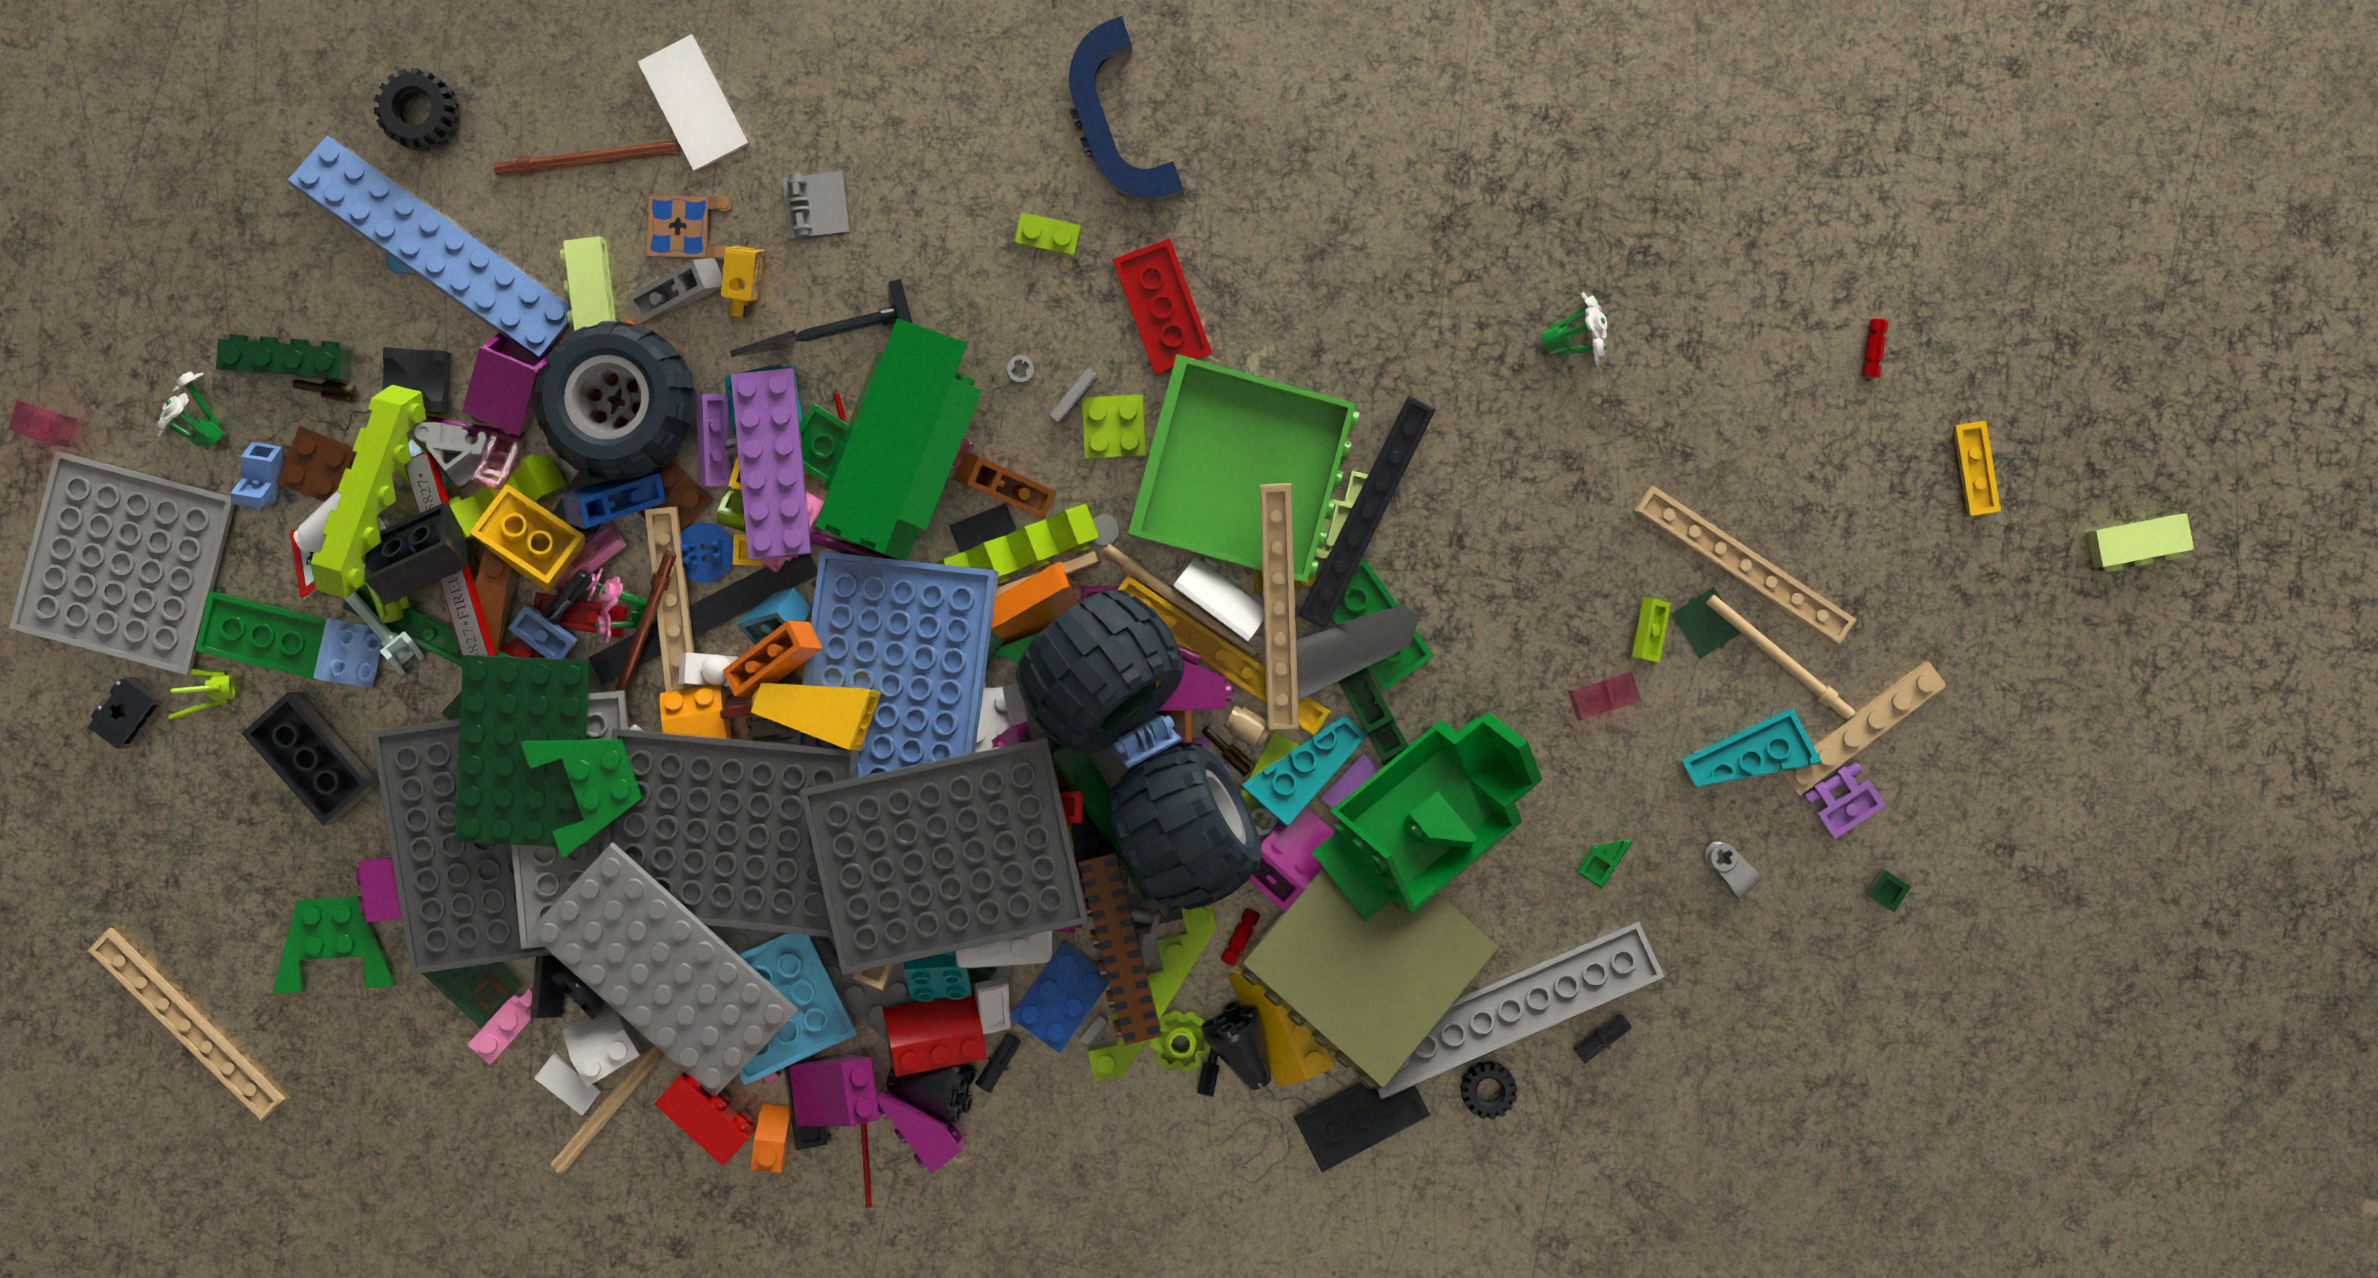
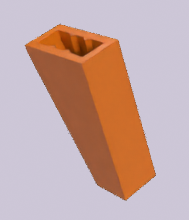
[988,562,1078,652]

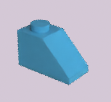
[737,587,812,645]

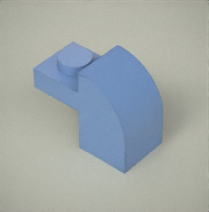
[230,442,283,509]

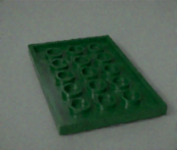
[455,655,591,847]

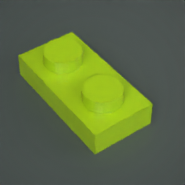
[1014,212,1081,257]
[1632,597,1671,663]

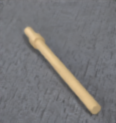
[1102,544,1258,658]
[1706,594,1855,720]

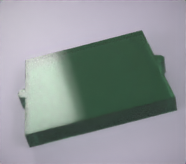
[1671,587,1741,659]

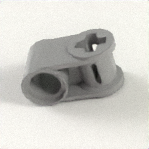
[1704,841,1762,900]

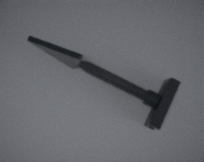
[730,279,913,357]

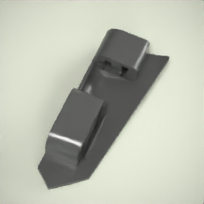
[1296,604,1420,701]

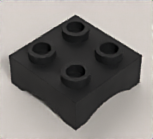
[382,347,451,414]

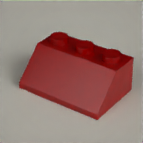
[882,990,987,1077]

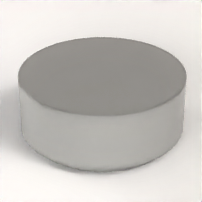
[1093,515,1120,546]

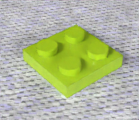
[1082,394,1146,459]

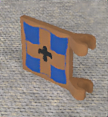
[646,195,732,260]

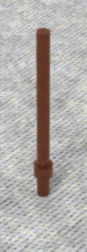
[494,140,679,175]
[615,550,677,697]

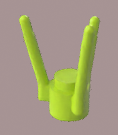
[361,558,409,623]
[168,669,236,720]

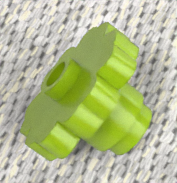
[1149,1009,1210,1073]

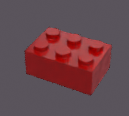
[654,1072,756,1166]

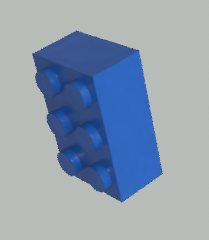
[1009,939,1109,1053]

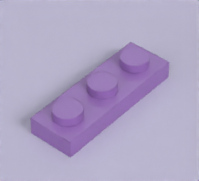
[696,394,731,487]

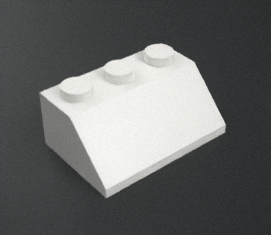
[1173,556,1264,641]

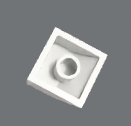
[562,1003,646,1087]

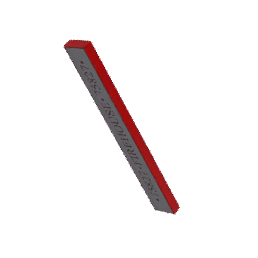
[404,451,496,657]

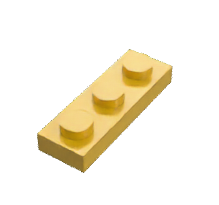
[1953,420,2001,517]

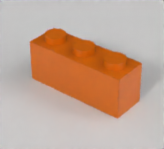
[722,620,823,697]

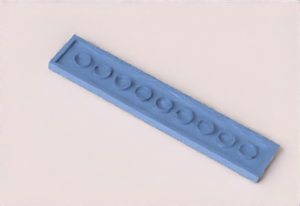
[288,135,572,361]

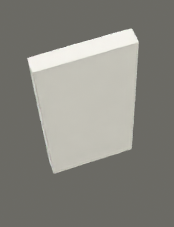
[638,34,749,172]

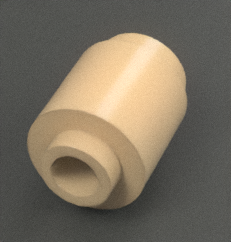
[1224,706,1271,748]

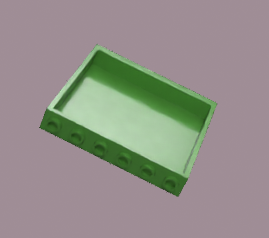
[1127,354,1359,584]

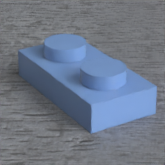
[508,603,578,659]

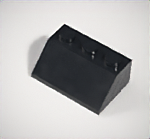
[365,502,467,604]

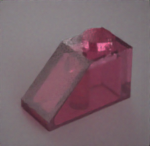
[8,400,77,447]

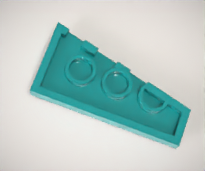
[1681,708,1822,789]
[1241,716,1368,828]

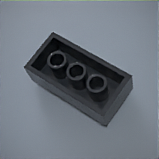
[241,692,380,826]

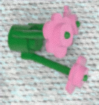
[586,567,657,643]

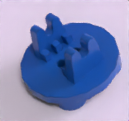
[681,522,733,583]

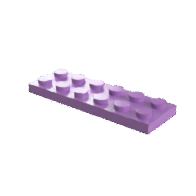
[731,368,812,560]

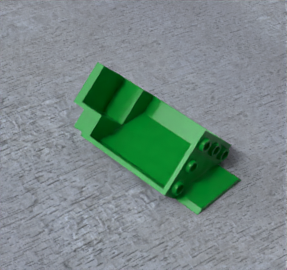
[815,318,982,561]
[1311,712,1542,921]

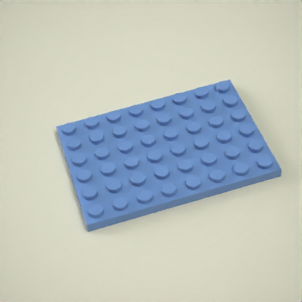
[794,551,999,777]

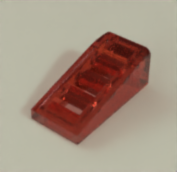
[720,692,755,719]

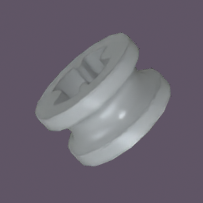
[1006,355,1034,384]
[1251,807,1276,835]

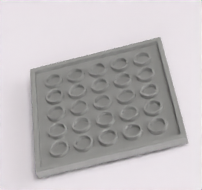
[9,451,235,675]

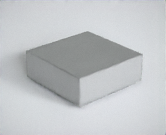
[1080,1011,1109,1045]

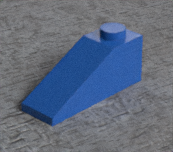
[561,472,666,529]

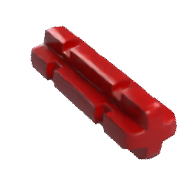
[1862,318,1888,379]
[1221,908,1260,966]

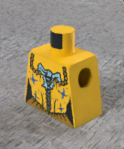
[721,246,766,318]

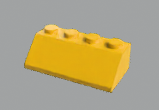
[1228,970,1335,1088]

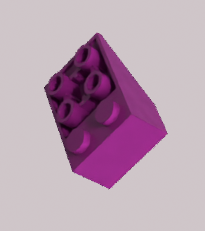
[1249,806,1335,912]
[876,1087,966,1173]

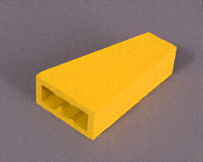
[751,683,881,751]

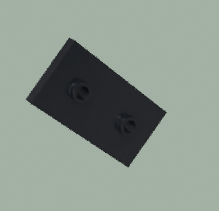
[1293,1082,1431,1173]

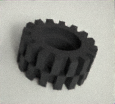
[1460,1061,1518,1120]

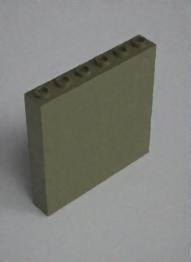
[1237,868,1499,1089]

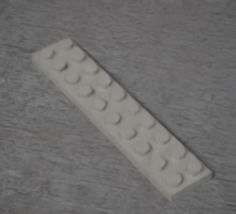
[1377,921,1665,1100]

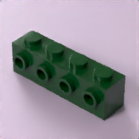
[216,334,352,382]

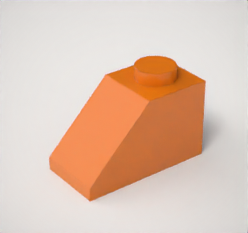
[751,1103,791,1173]

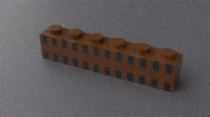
[1077,851,1162,1045]

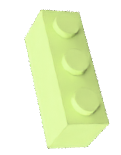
[560,236,616,331]
[2087,513,2194,572]

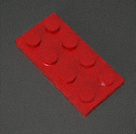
[1112,238,1212,375]

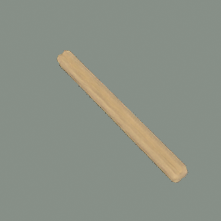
[551,1043,664,1174]

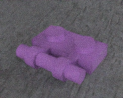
[1804,762,1886,839]

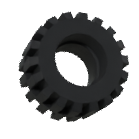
[374,68,460,151]

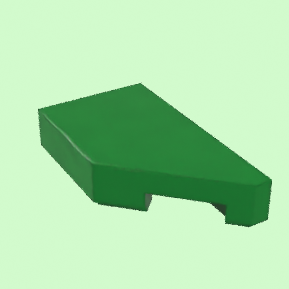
[1575,839,1633,889]

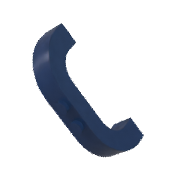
[1069,16,1184,202]

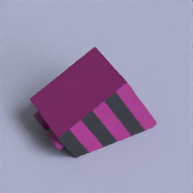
[462,333,551,436]

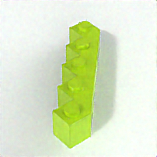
[310,385,426,598]
[361,453,567,559]
[933,503,1100,585]
[1088,904,1217,1082]

